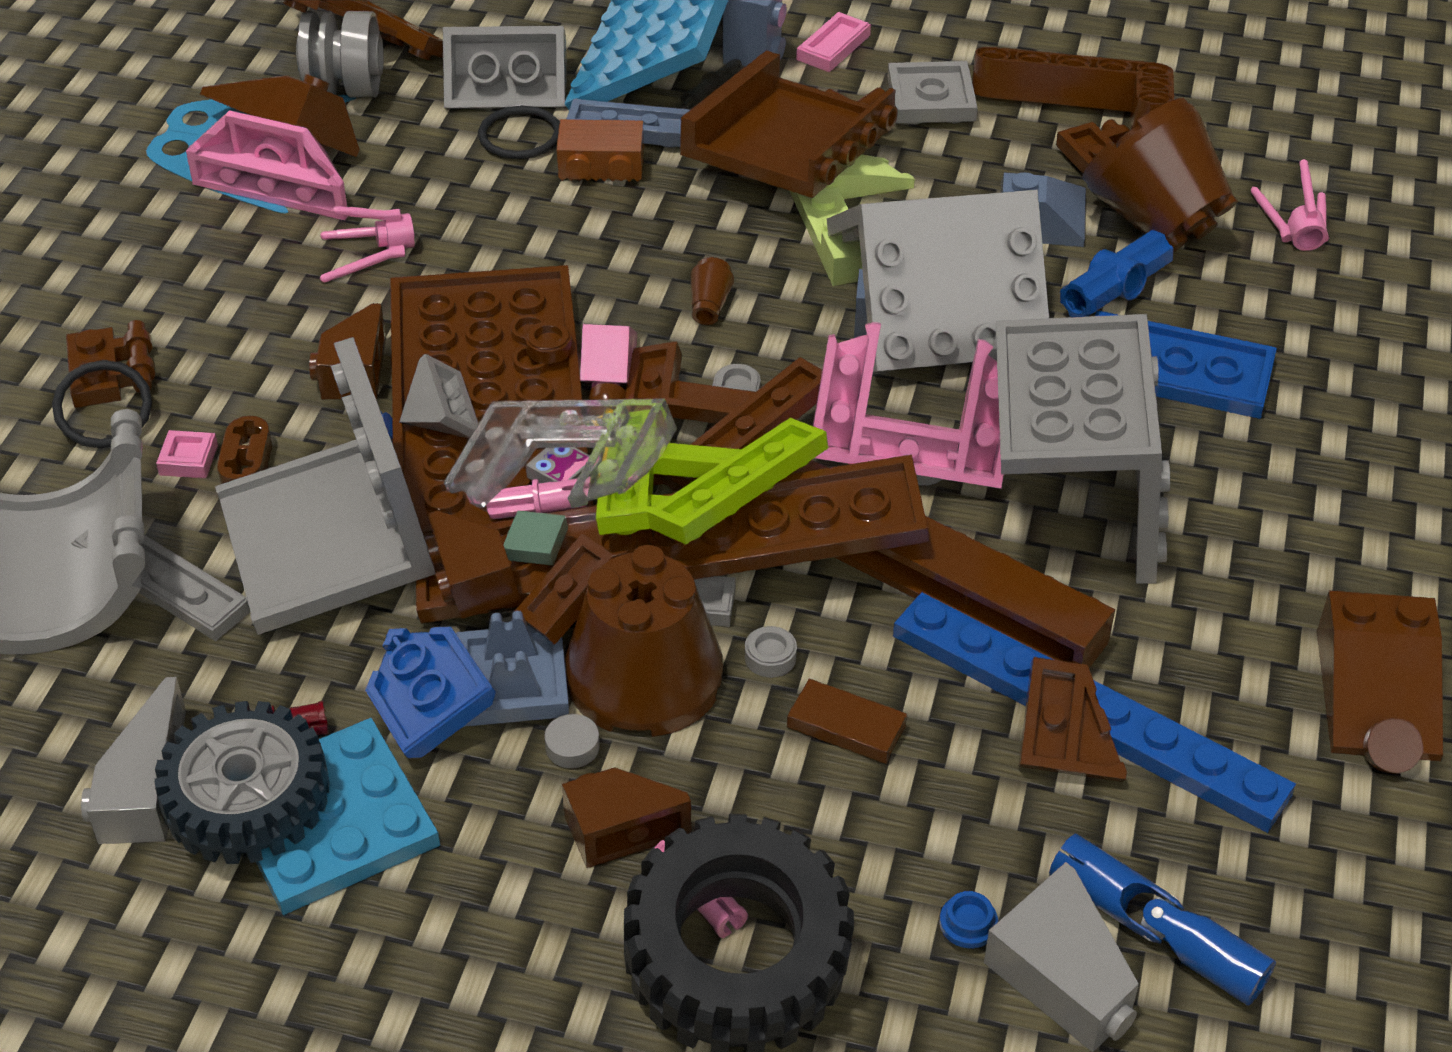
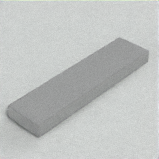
[71,529,250,641]

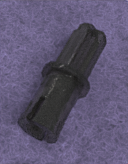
[681,59,745,110]

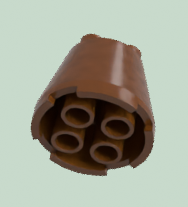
[1082,97,1238,253]
[565,545,723,737]

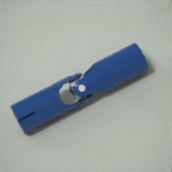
[1049,833,1276,1006]

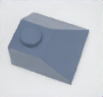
[1000,172,1086,247]

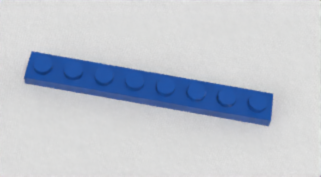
[893,592,1296,833]

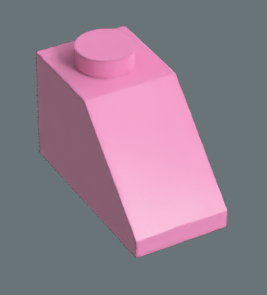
[580,324,637,389]

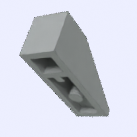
[81,677,186,844]

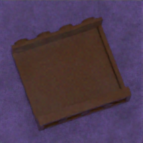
[680,50,898,198]

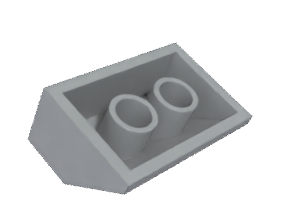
[443,26,567,109]

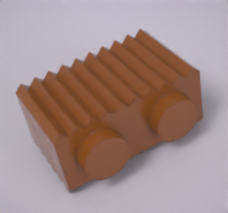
[557,119,644,182]

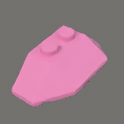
[186,111,348,221]

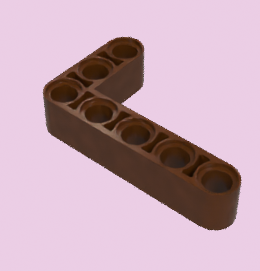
[972,47,1174,130]

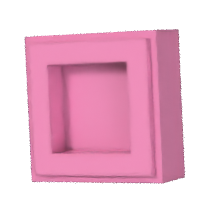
[156,430,218,478]

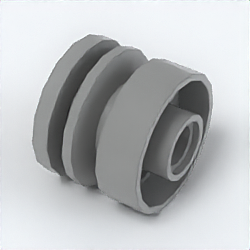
[296,11,384,98]

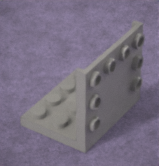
[827,190,1049,372]
[996,314,1170,584]
[215,337,435,635]

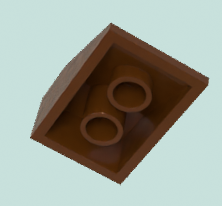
[1317,590,1443,761]

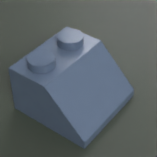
[723,0,787,69]

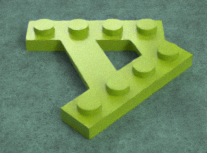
[596,406,829,544]

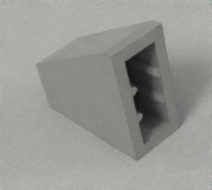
[984,862,1139,1052]

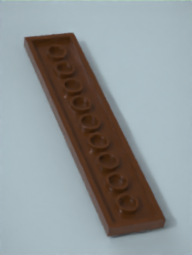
[416,454,929,624]

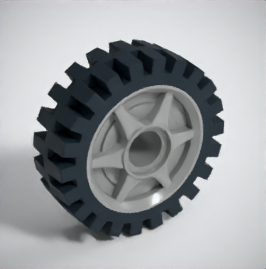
[154,701,329,864]

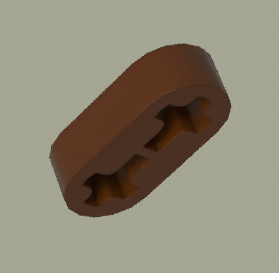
[217,416,272,484]

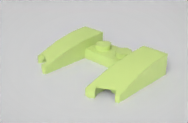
[790,154,915,286]

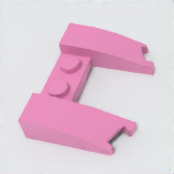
[813,322,1004,488]

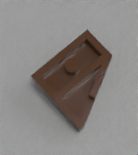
[1018,657,1127,782]

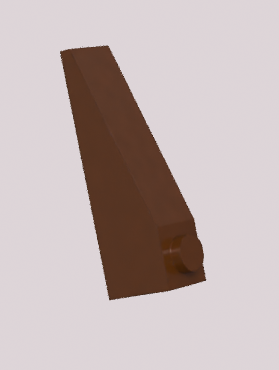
[200,74,360,157]

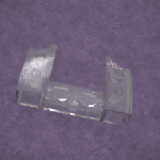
[444,399,677,508]

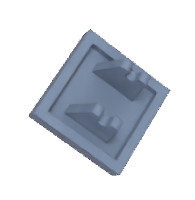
[456,611,569,727]

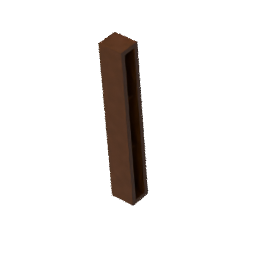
[791,460,1115,668]

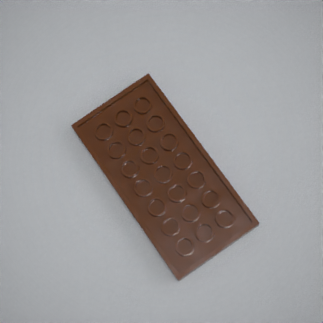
[390,265,593,533]

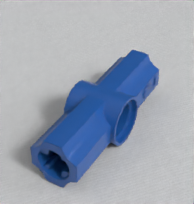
[1060,230,1173,317]

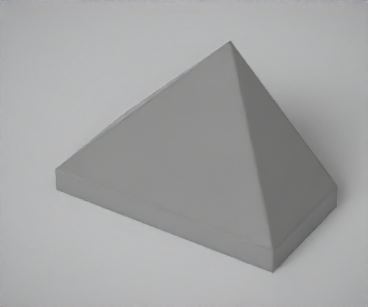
[399,354,482,440]

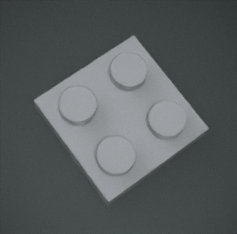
[887,61,978,125]

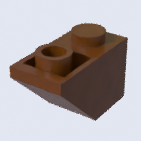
[424,511,521,619]

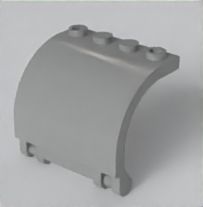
[0,409,145,654]

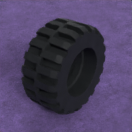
[624,814,854,1052]

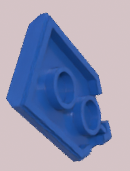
[365,627,496,758]

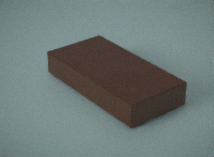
[787,678,907,764]

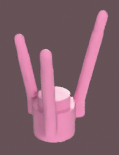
[1250,159,1329,251]
[320,206,415,283]

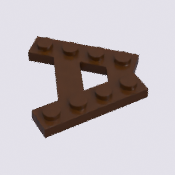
[283,0,443,61]
[623,341,822,492]

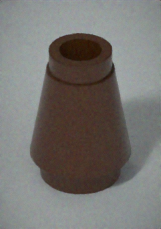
[691,257,734,325]

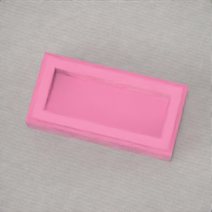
[796,12,871,72]

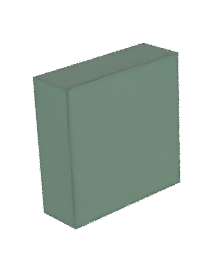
[503,510,568,565]

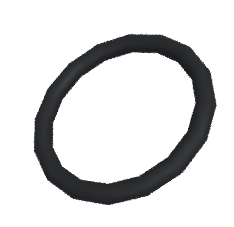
[478,105,560,159]
[52,360,153,449]

